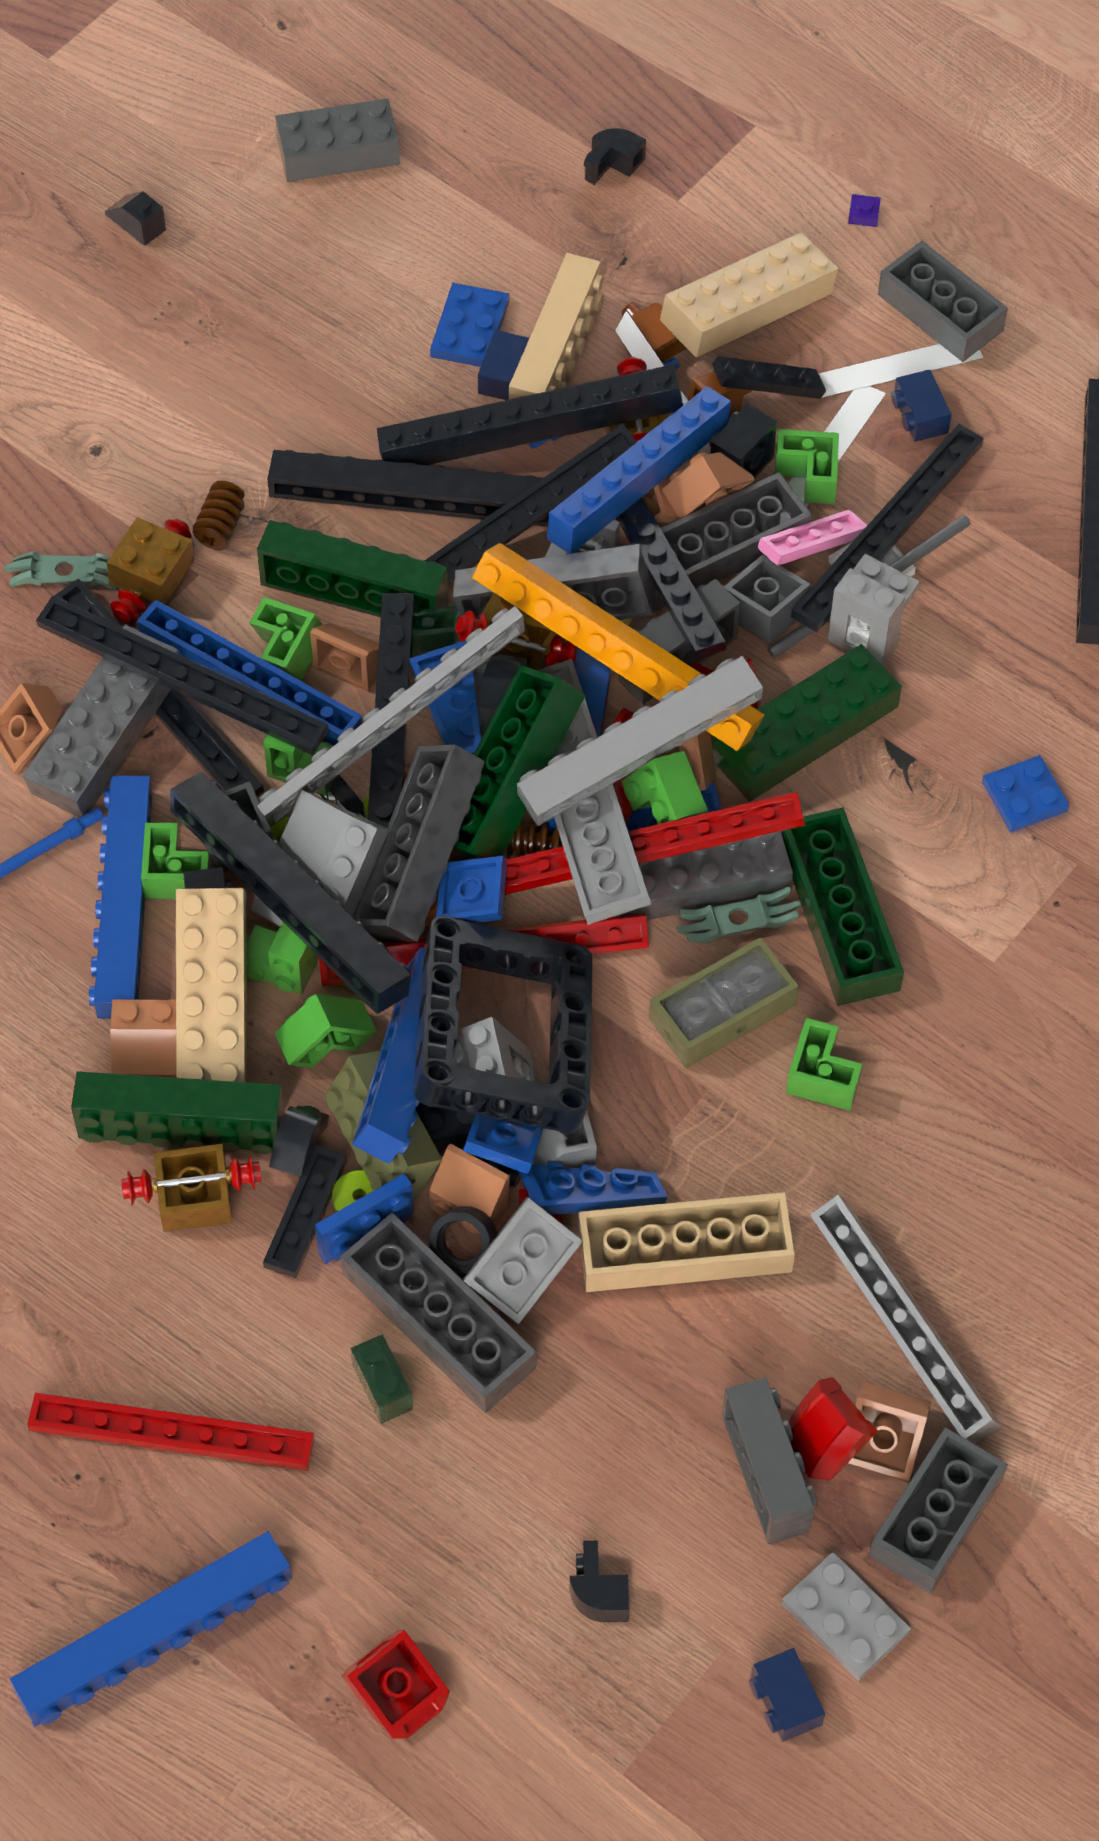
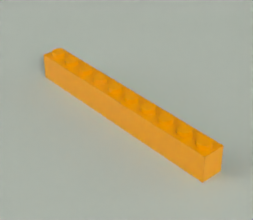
[472,543,765,751]

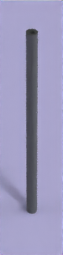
[768,515,971,659]

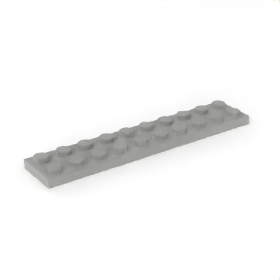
[257,606,525,827]
[537,659,651,925]

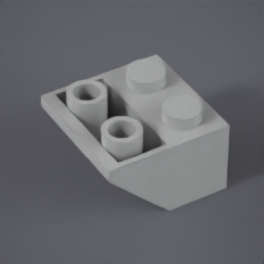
[532,1111,597,1169]

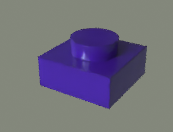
[848,194,881,227]

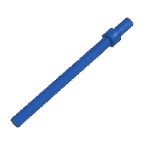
[0,807,103,879]

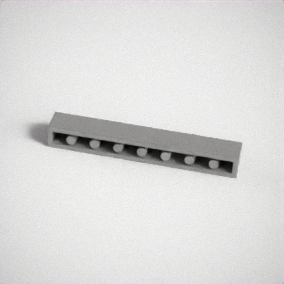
[517,656,763,826]
[811,1195,1002,1445]

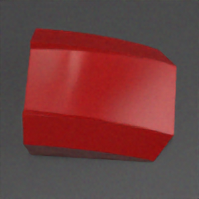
[788,1377,878,1480]
[341,1629,450,1739]

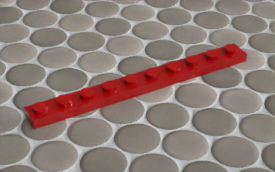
[504,792,805,895]
[318,913,649,986]

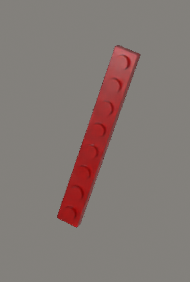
[27,1393,315,1471]

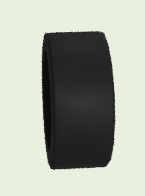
[429,1206,498,1275]

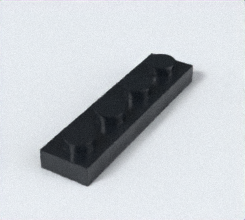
[712,356,826,399]
[263,1145,347,1278]

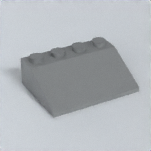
[251,790,389,926]

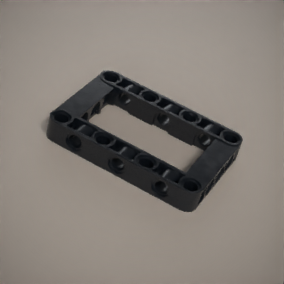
[414,916,592,1134]

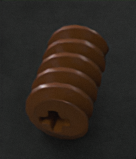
[192,481,245,550]
[507,820,563,859]

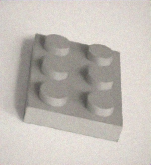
[463,1198,583,1324]
[781,1552,911,1682]

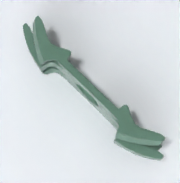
[5,551,118,590]
[676,886,801,943]

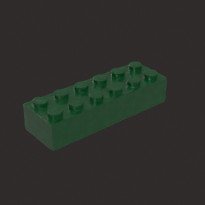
[257,520,448,632]
[712,644,902,802]
[452,665,586,859]
[781,807,904,1006]
[71,1071,285,1154]

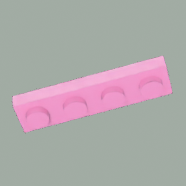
[758,510,867,566]

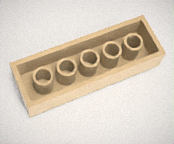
[660,232,839,358]
[509,253,604,400]
[176,888,248,1082]
[578,1192,795,1292]

